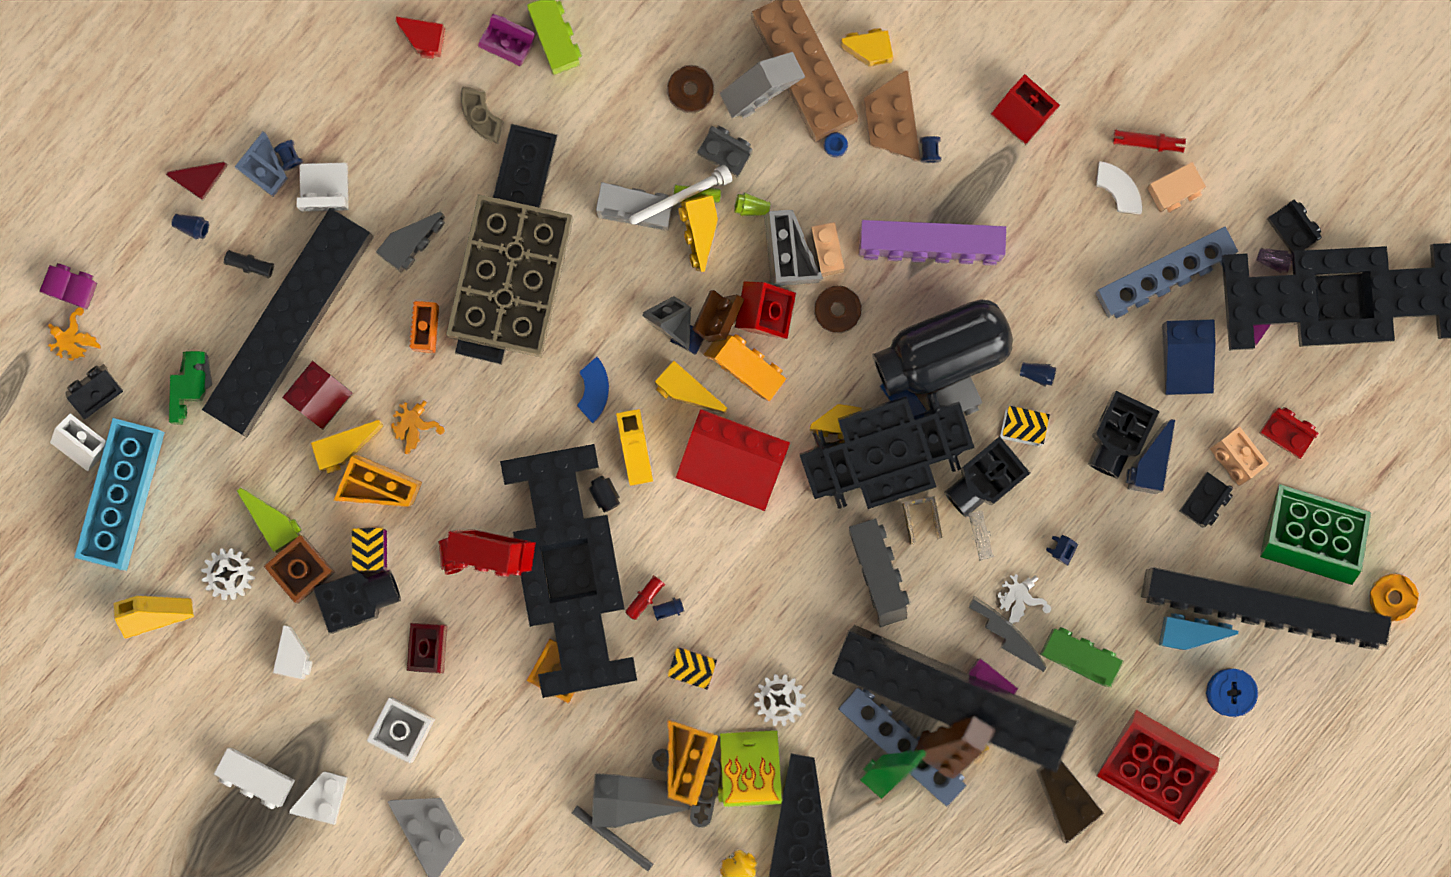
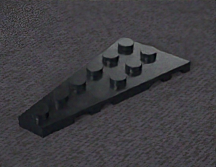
[769,753,832,877]

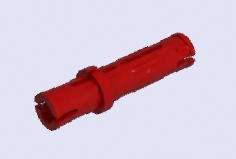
[1113,129,1186,153]

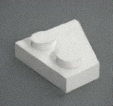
[289,771,348,825]

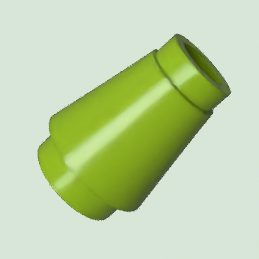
[734,193,771,216]

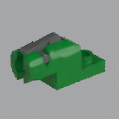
[169,351,212,425]

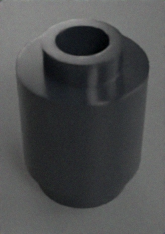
[588,476,620,513]

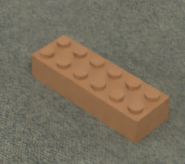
[752,0,858,143]

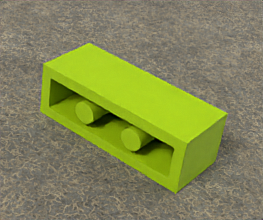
[527,0,582,75]

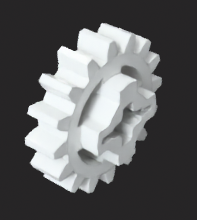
[201,548,255,600]
[754,674,806,726]

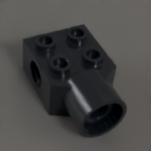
[1088,391,1160,479]
[944,436,1030,518]
[313,569,401,634]

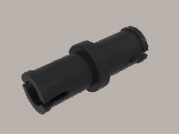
[224,250,274,278]

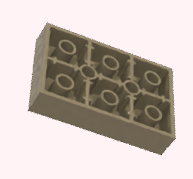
[446,194,573,358]

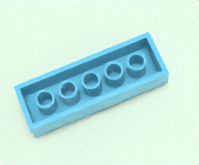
[74,418,165,571]

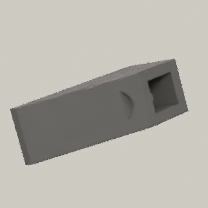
[376,212,445,272]

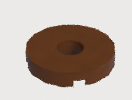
[667,65,714,113]
[814,286,862,333]

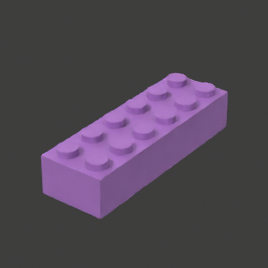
[859,220,1006,265]

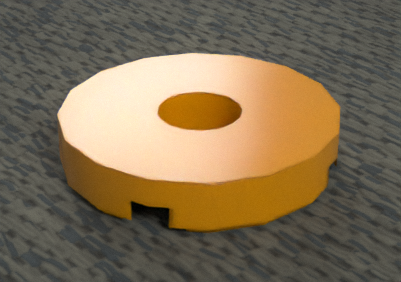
[1369,574,1419,621]

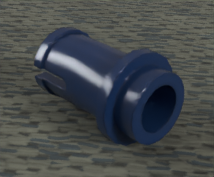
[653,597,685,621]

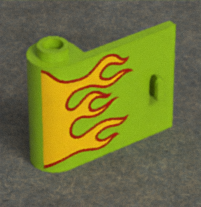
[718,730,782,807]

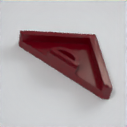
[166,162,228,200]

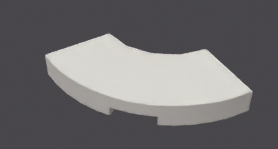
[1096,161,1142,215]

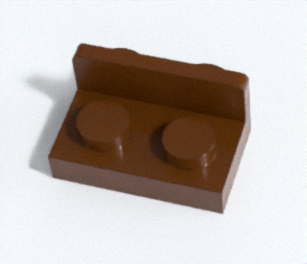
[693,290,744,342]

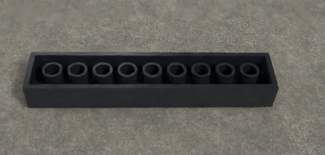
[202,208,374,437]
[1141,567,1392,650]
[832,625,1078,772]

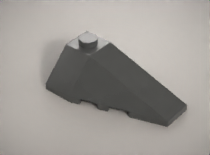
[592,774,691,828]

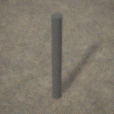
[572,806,654,871]

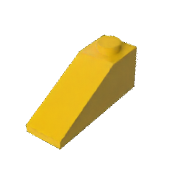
[655,361,727,413]
[311,420,383,474]

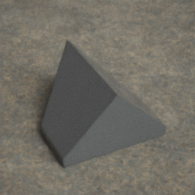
[643,296,692,350]

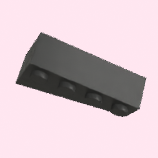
[849,518,910,627]

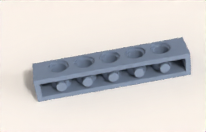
[1095,226,1239,319]
[838,687,967,807]

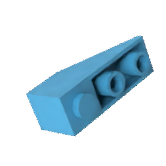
[1159,613,1239,650]

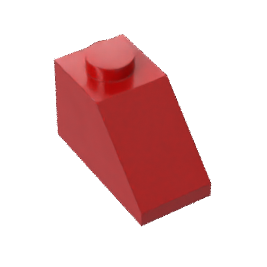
[396,16,445,59]

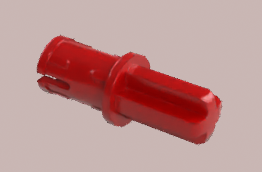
[625,575,665,620]

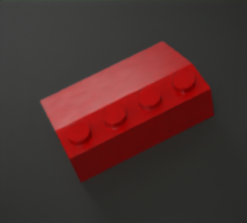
[676,409,790,511]
[1097,710,1220,825]

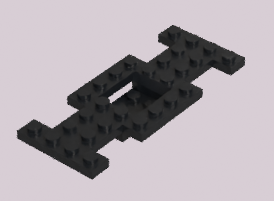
[1222,243,1451,351]
[500,444,638,698]

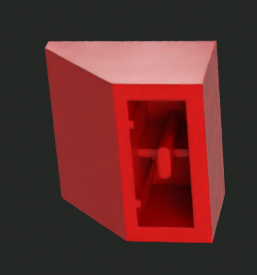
[991,74,1060,145]

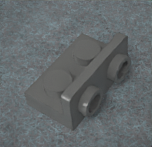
[697,126,752,177]

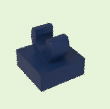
[1046,535,1078,566]

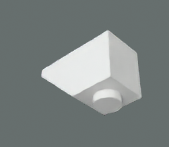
[273,626,312,679]

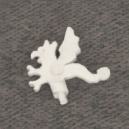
[998,574,1051,624]

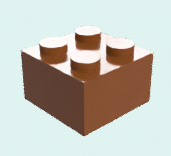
[263,535,335,604]

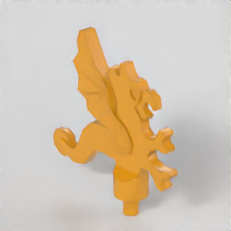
[47,307,101,361]
[391,400,445,454]

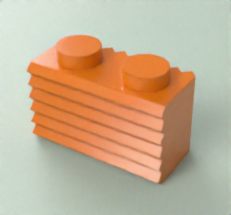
[409,301,439,353]

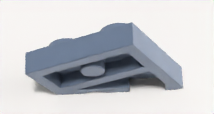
[235,132,288,197]

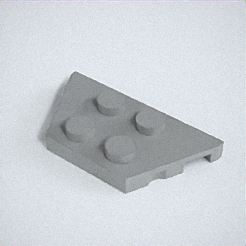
[388,798,464,877]

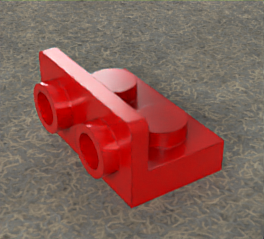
[1259,407,1319,459]

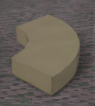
[461,87,503,144]

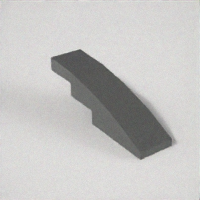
[969,596,1046,672]

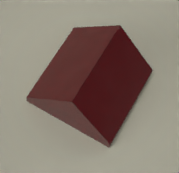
[407,623,448,674]

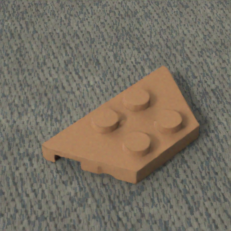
[864,71,921,162]

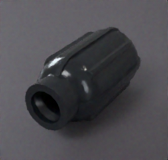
[872,299,1013,396]

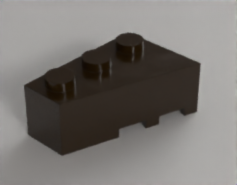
[1036,760,1104,844]

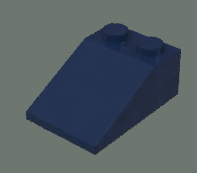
[1162,319,1216,395]
[1125,419,1175,494]

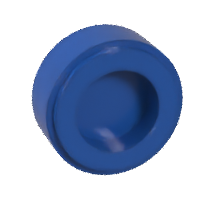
[824,133,848,157]

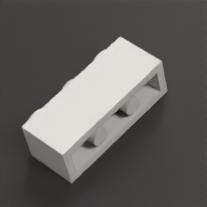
[214,748,295,809]

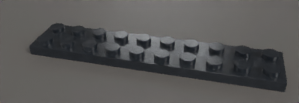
[455,124,558,365]

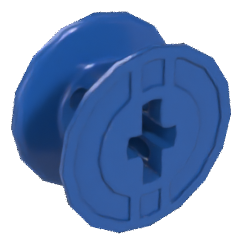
[1206,669,1258,717]

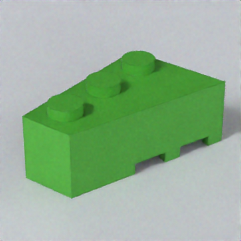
[1040,627,1123,687]

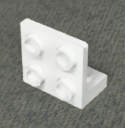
[297,163,349,212]

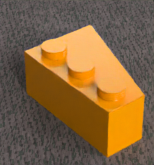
[703,334,787,402]
[333,454,422,507]
[668,720,718,805]

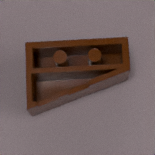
[914,717,994,779]

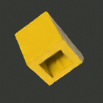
[841,28,893,67]
[809,404,862,440]

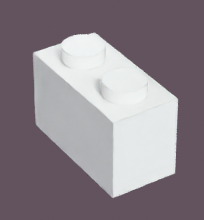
[50,414,106,472]

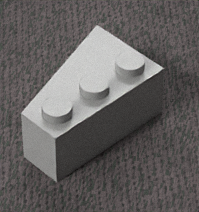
[596,182,673,231]

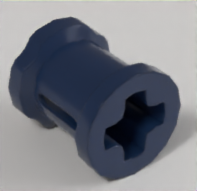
[919,136,942,163]
[274,140,303,171]

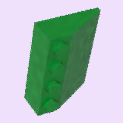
[1260,484,1371,585]

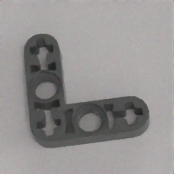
[652,749,721,828]

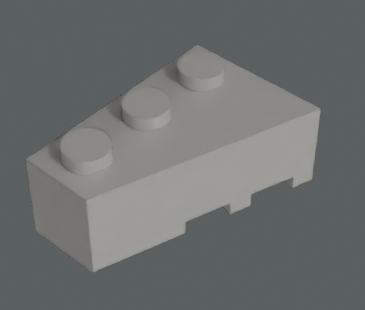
[720,52,805,118]
[764,210,823,286]

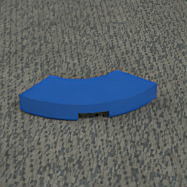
[577,357,609,424]

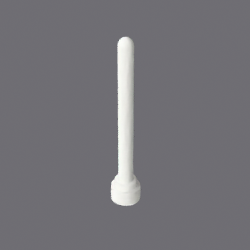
[629,165,732,224]

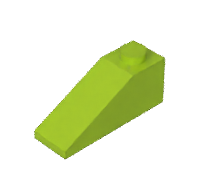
[237,488,302,553]

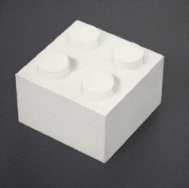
[367,697,435,763]

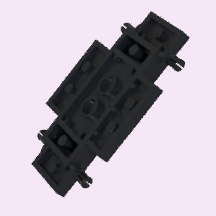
[800,392,975,509]

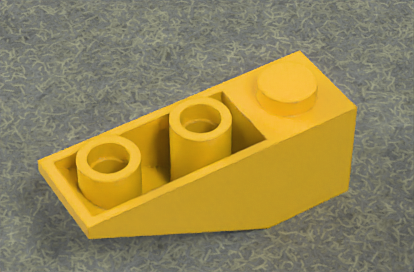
[679,195,718,272]
[616,409,653,486]
[113,596,194,639]

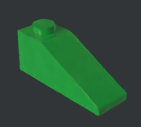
[860,750,926,799]

